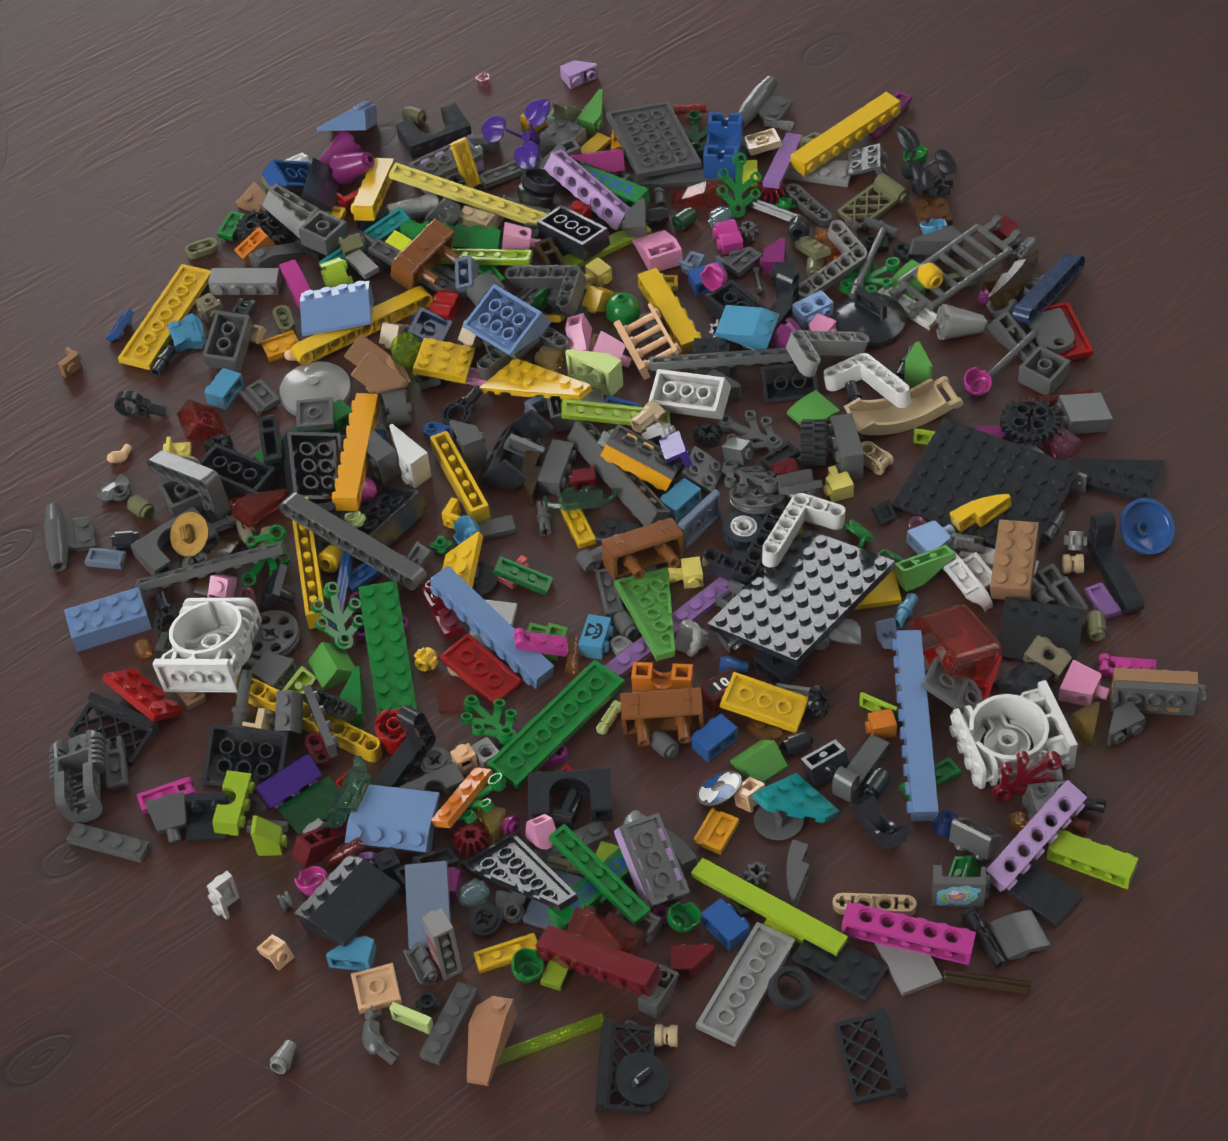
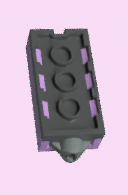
[409,137,484,195]
[614,810,690,909]

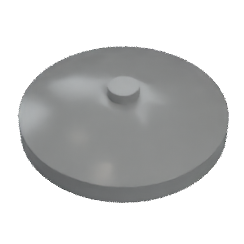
[280,362,351,416]

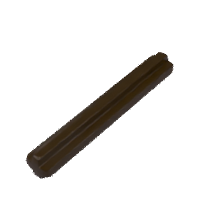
[943,969,1031,995]

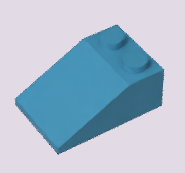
[715,305,779,350]

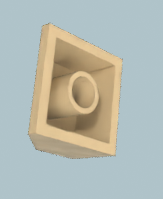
[457,205,505,229]

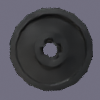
[517,167,558,207]

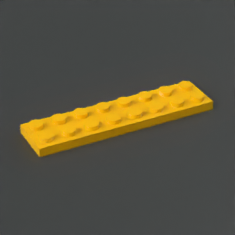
[118,264,211,370]

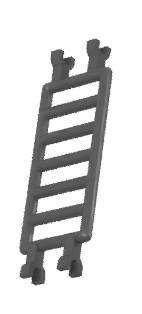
[888,215,1021,319]

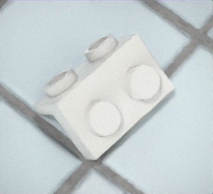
[642,422,676,439]
[207,871,240,920]

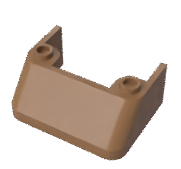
[344,334,411,394]

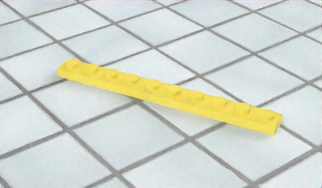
[389,162,547,225]

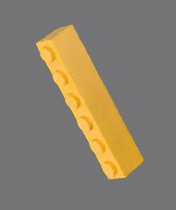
[351,158,394,221]
[637,268,702,355]
[430,430,491,523]

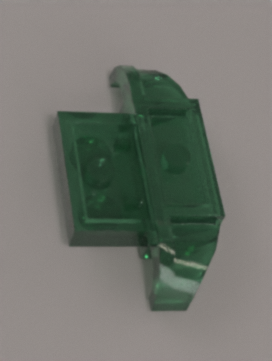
[543,485,617,511]
[321,756,372,828]

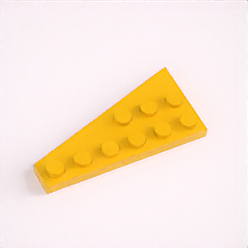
[479,359,592,401]

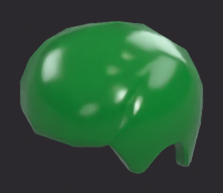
[903,144,928,165]
[666,901,702,934]
[511,948,544,983]

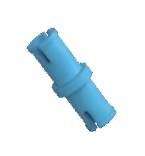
[894,593,919,628]

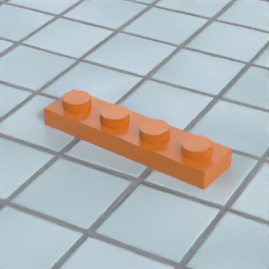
[431,767,493,828]

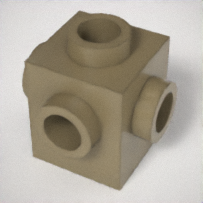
[195,292,223,324]

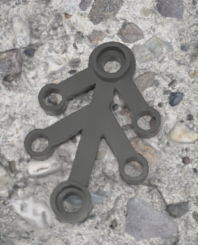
[718,410,783,452]
[722,461,777,493]

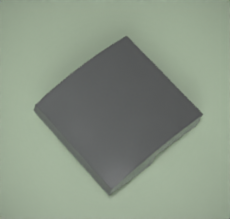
[989,910,1050,960]

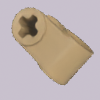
[861,441,894,475]

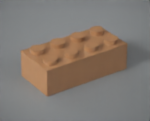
[990,519,1039,601]

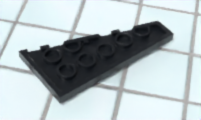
[1057,458,1165,501]

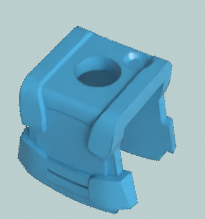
[167,313,206,353]

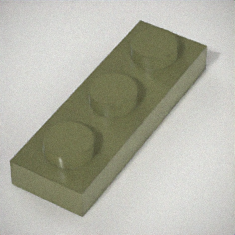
[794,236,831,260]

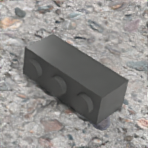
[537,439,577,496]

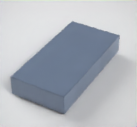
[85,548,127,570]

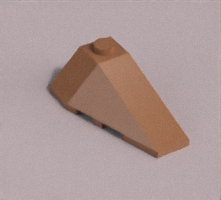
[467,996,517,1086]

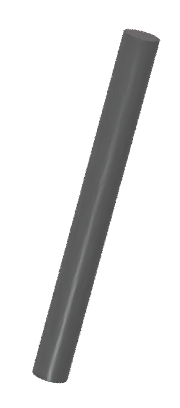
[988,330,1037,378]

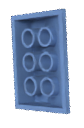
[317,101,377,131]
[300,281,374,336]
[462,284,551,356]
[345,783,440,854]

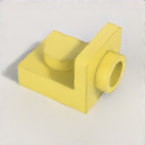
[163,437,192,456]

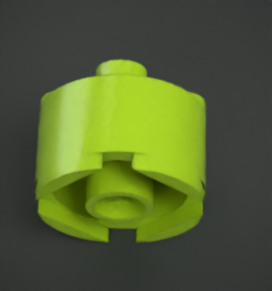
[319,257,353,288]

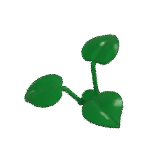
[844,519,904,561]

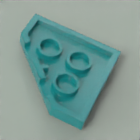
[753,773,839,823]

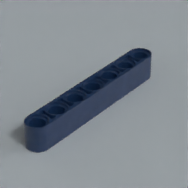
[1012,253,1085,324]

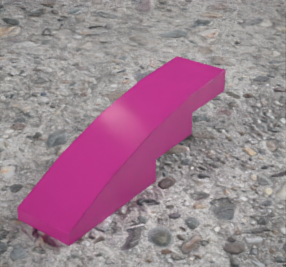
[279,259,311,312]

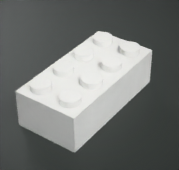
[649,369,731,420]

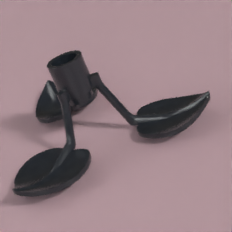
[894,126,957,192]

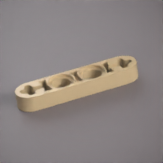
[832,893,917,917]

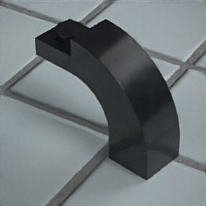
[849,795,912,850]

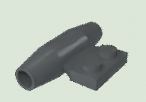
[738,76,793,128]
[44,503,96,571]

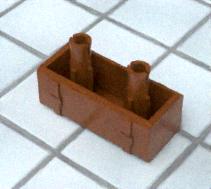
[391,219,460,290]
[602,517,684,580]
[620,687,704,746]

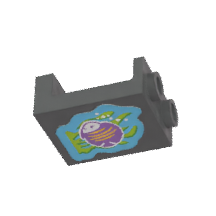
[932,865,990,907]

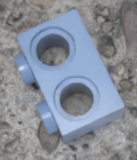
[792,290,833,329]

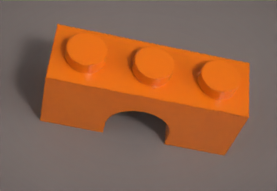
[631,662,694,692]

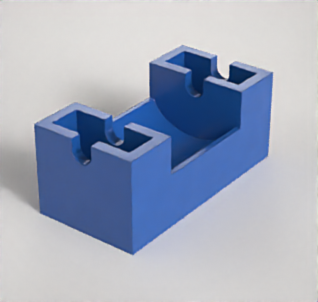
[703,112,743,179]

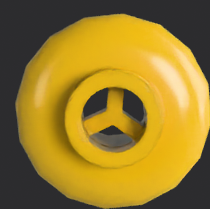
[917,262,943,289]
[318,545,343,573]

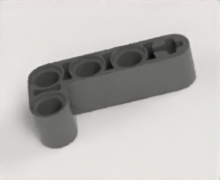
[833,734,891,803]

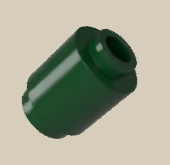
[672,207,697,231]

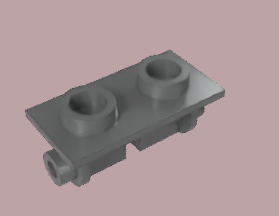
[403,942,438,985]

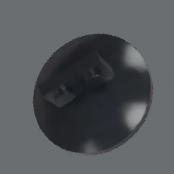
[835,287,906,347]

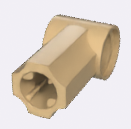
[630,399,667,433]

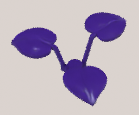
[481,99,550,169]

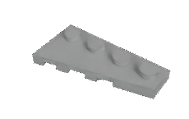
[784,160,852,188]

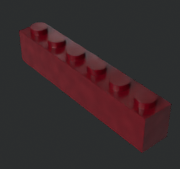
[535,925,663,997]

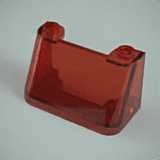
[909,604,1001,681]

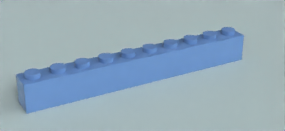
[892,630,939,821]

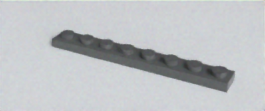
[649,348,793,372]
[135,541,285,593]

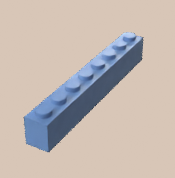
[430,566,554,689]

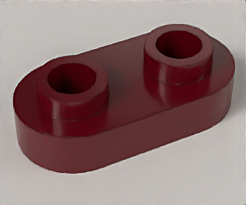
[305,732,333,768]

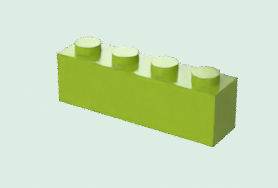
[1046,829,1138,889]

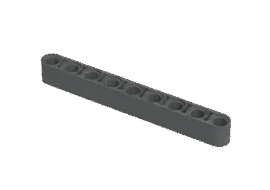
[280,493,427,590]

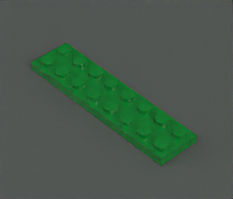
[358,581,417,716]
[487,660,625,789]

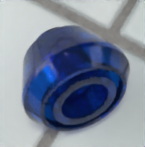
[933,810,958,838]

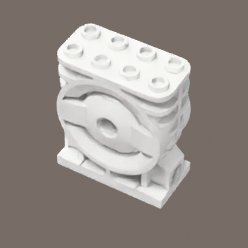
[152,598,262,692]
[949,680,1078,789]

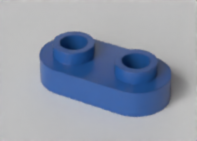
[423,422,452,440]

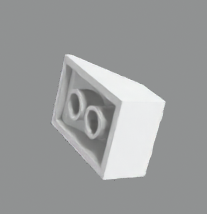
[389,424,432,488]

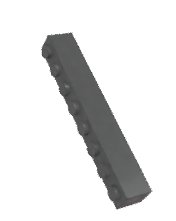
[567,421,671,526]

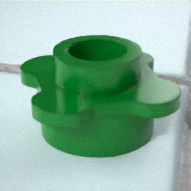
[775,197,796,211]
[430,536,452,555]

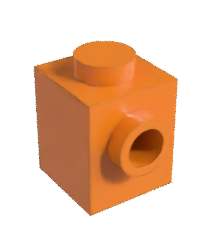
[865,708,897,739]

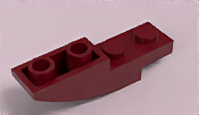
[420,580,464,640]

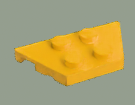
[442,532,483,588]

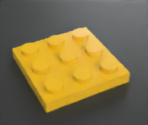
[413,338,476,384]

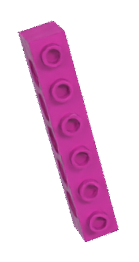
[841,902,976,965]

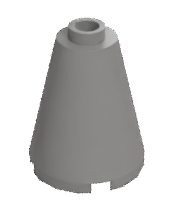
[936,304,987,340]

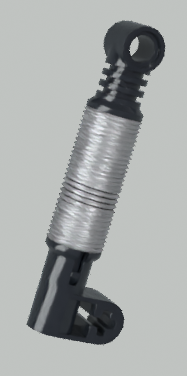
[356,175,468,231]

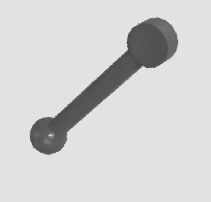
[753,267,764,294]

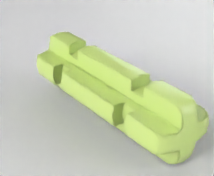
[596,700,621,735]

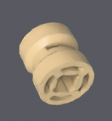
[1062,554,1084,574]
[654,1024,678,1047]

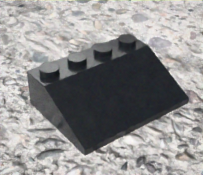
[281,431,342,504]
[357,486,430,547]
[995,597,1085,670]
[202,724,294,790]
[294,854,401,947]

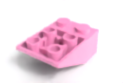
[632,230,682,272]

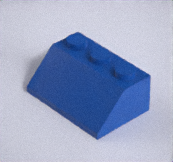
[262,160,310,188]

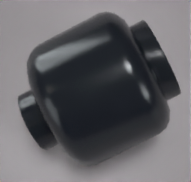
[787,216,810,241]

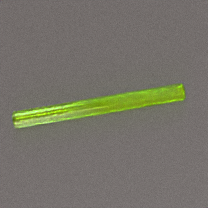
[497,1014,604,1066]

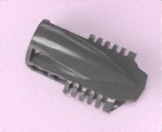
[48,730,105,823]

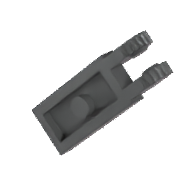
[104,735,129,791]

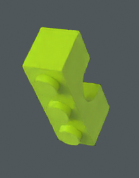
[212,770,255,836]

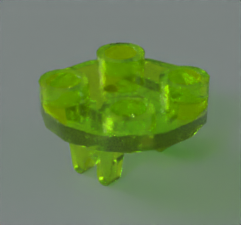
[391,332,421,367]

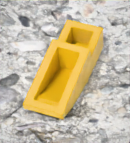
[950,494,1012,533]

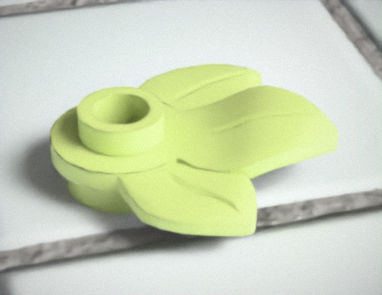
[345,511,366,528]

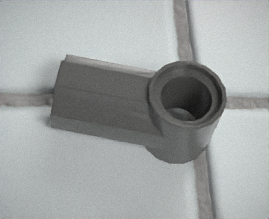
[467,134,500,152]
[576,545,603,574]

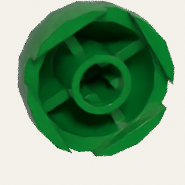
[605,292,641,326]

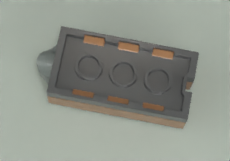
[1110,667,1206,716]

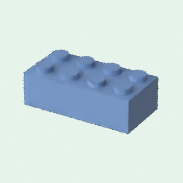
[64,587,152,652]

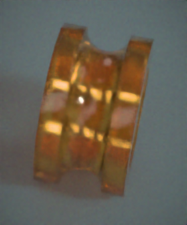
[134,639,153,658]
[1008,812,1028,831]

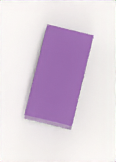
[1084,582,1121,620]

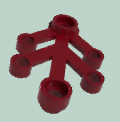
[992,751,1062,802]

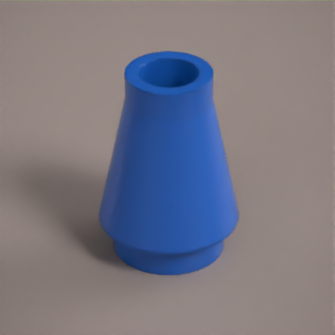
[719,655,748,675]

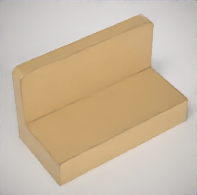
[242,708,276,731]

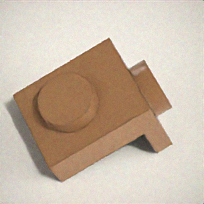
[58,347,82,378]

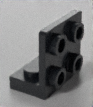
[184,792,229,842]

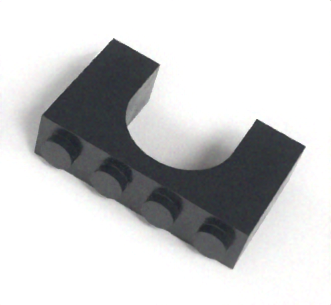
[396,103,472,159]
[528,768,613,822]

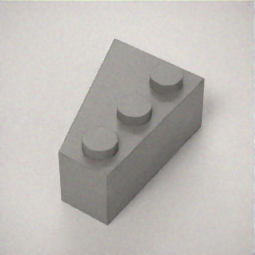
[262,183,319,238]

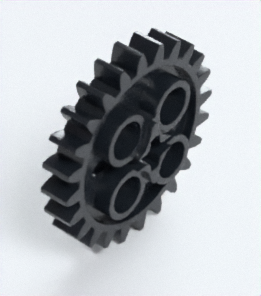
[236,208,291,245]
[999,397,1061,446]

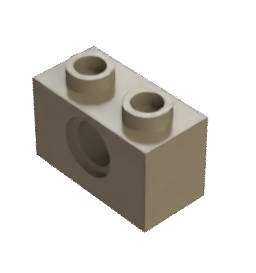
[1023,635,1072,682]

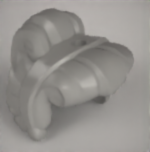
[675,620,709,657]

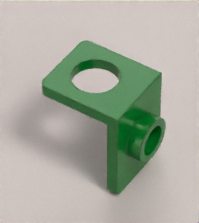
[533,288,548,312]

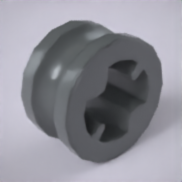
[277,891,294,912]

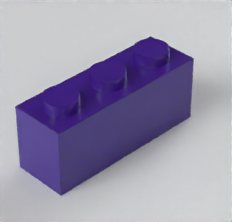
[254,754,322,809]

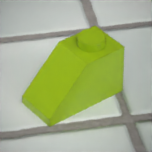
[251,816,287,856]

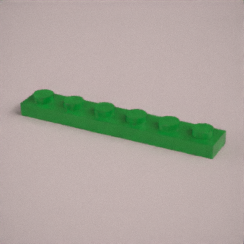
[548,824,651,926]

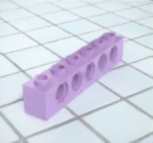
[544,149,630,231]
[986,780,1087,892]

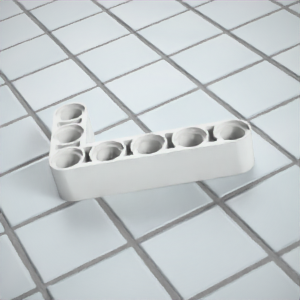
[824,353,911,408]
[762,493,845,567]

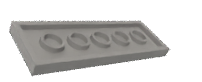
[696,922,796,1047]

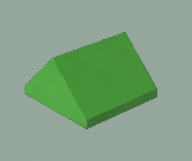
[904,341,933,387]
[307,642,355,691]
[730,739,788,783]

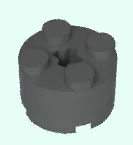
[467,273,507,307]
[380,388,412,428]

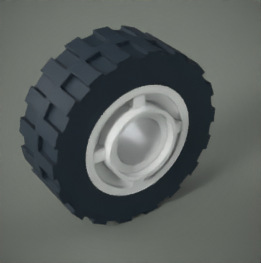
[722,511,762,548]

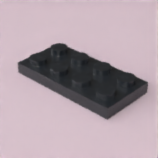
[791,939,889,1003]

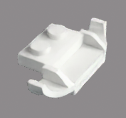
[943,550,993,611]

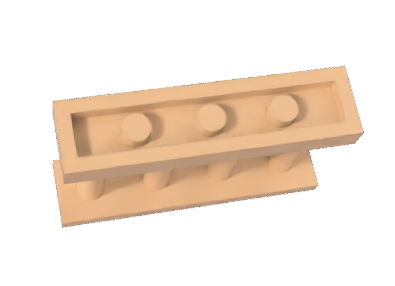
[614,303,682,380]

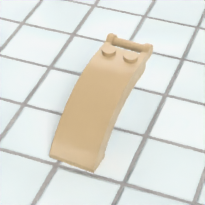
[844,376,963,435]

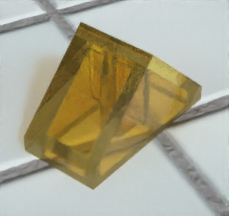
[1071,701,1100,746]
[477,806,507,844]

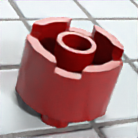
[375,708,407,755]

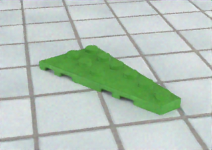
[614,567,675,661]

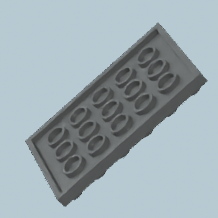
[606,101,701,179]

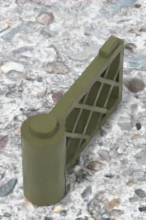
[836,173,909,231]

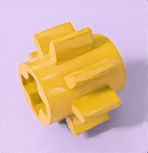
[414,647,438,672]

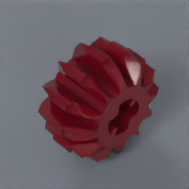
[758,182,786,205]
[454,822,489,858]

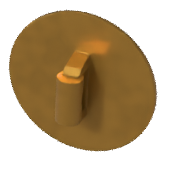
[170,512,209,557]

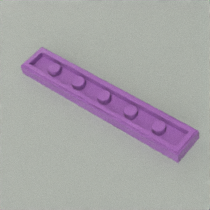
[763,133,803,189]

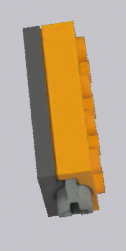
[597,424,682,491]

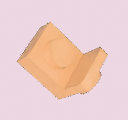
[257,934,294,970]

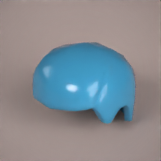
[919,218,948,235]
[453,515,480,544]

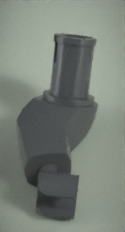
[362,1005,400,1065]

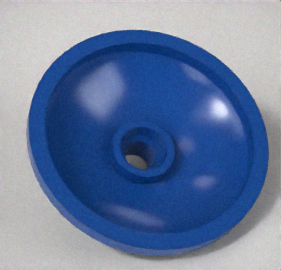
[1119,498,1175,555]

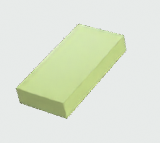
[390,1002,434,1034]

